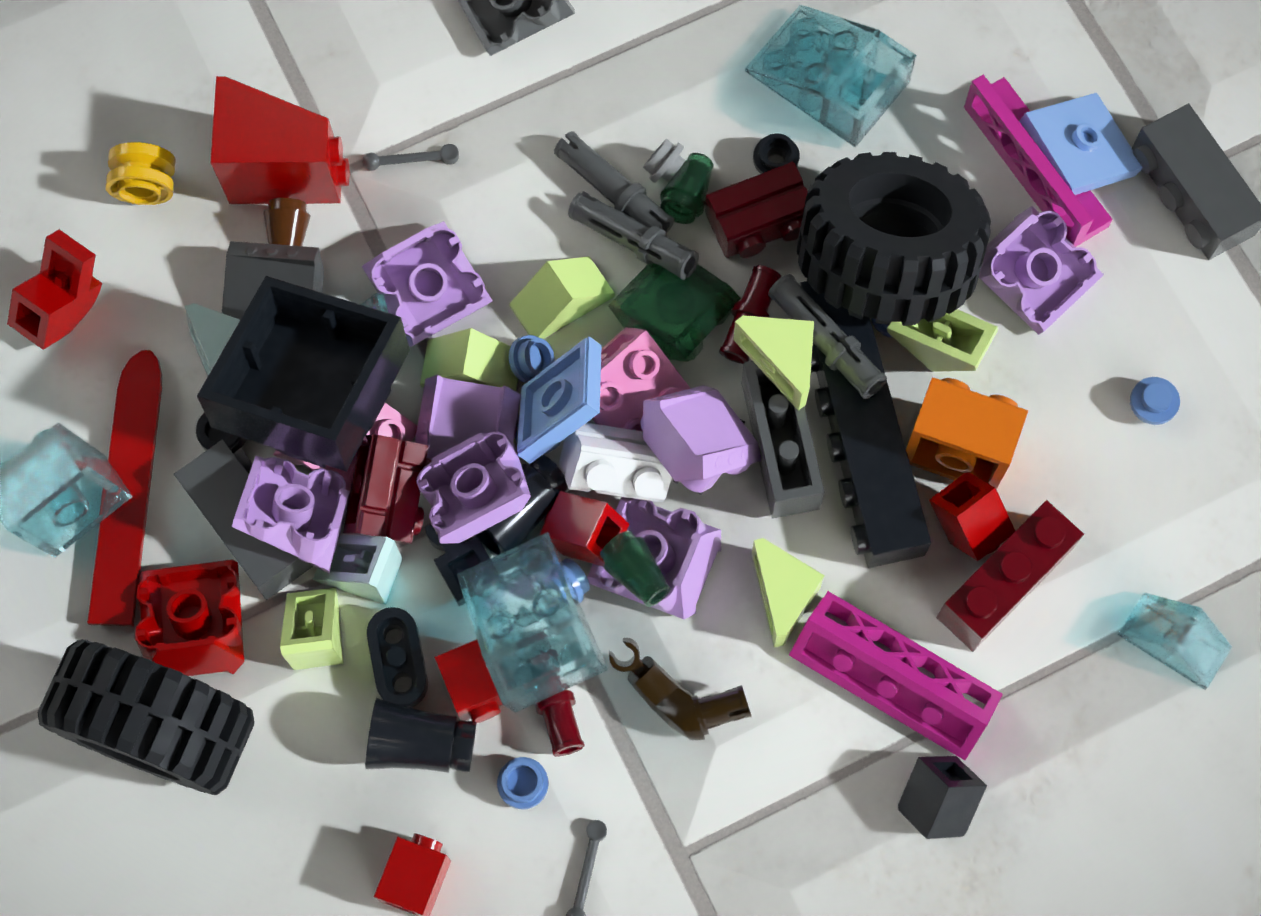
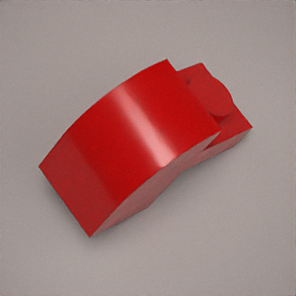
[7,229,102,350]

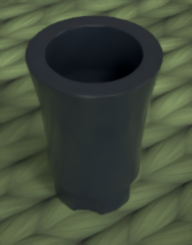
[474,455,570,562]
[365,698,477,773]

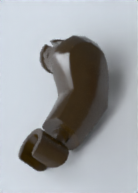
[609,638,752,740]

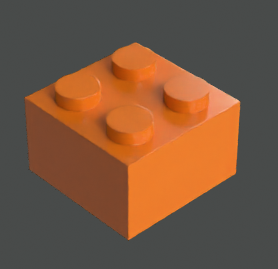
[906,377,1028,489]

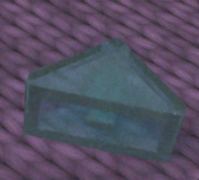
[1118,592,1232,690]

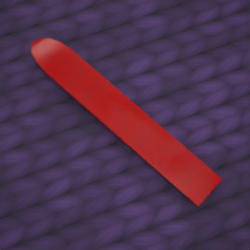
[87,350,162,627]

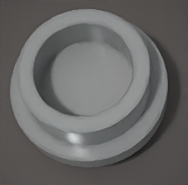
[643,139,685,183]

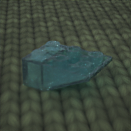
[745,4,917,148]
[457,532,608,713]

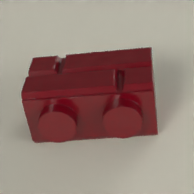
[705,162,808,258]
[343,434,431,544]

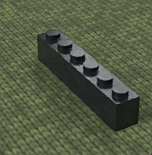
[800,281,931,568]

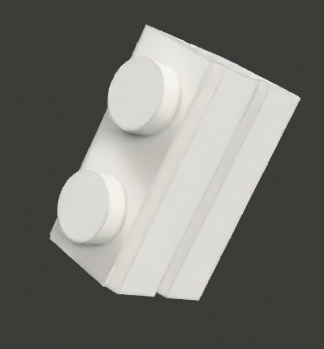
[559,423,672,503]

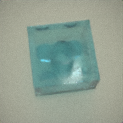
[0,422,133,558]

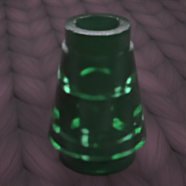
[660,153,714,224]
[600,531,671,607]

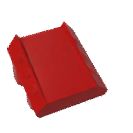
[135,559,244,676]

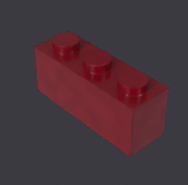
[936,500,1084,652]

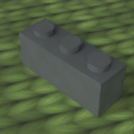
[1132,103,1261,260]
[741,361,825,519]
[174,439,313,600]

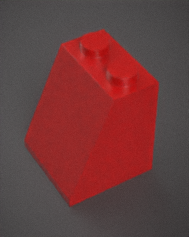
[210,76,350,204]

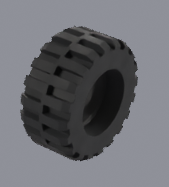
[796,152,991,326]
[37,639,254,795]

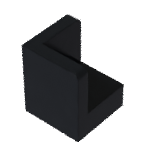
[898,756,987,839]

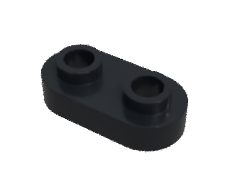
[367,607,428,708]

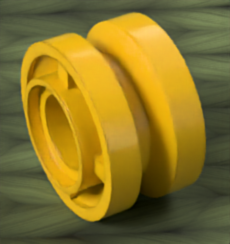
[105,142,176,205]

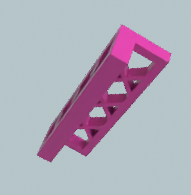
[964,74,1113,247]
[789,591,1003,760]

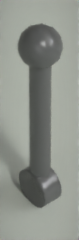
[362,144,459,171]
[566,820,607,916]

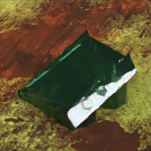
[608,263,741,362]

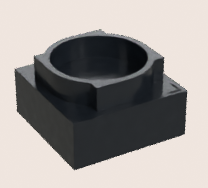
[197,276,410,472]

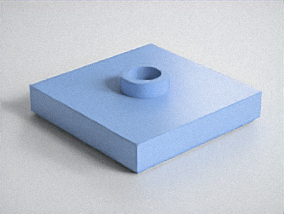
[1019,93,1143,195]
[517,336,602,464]

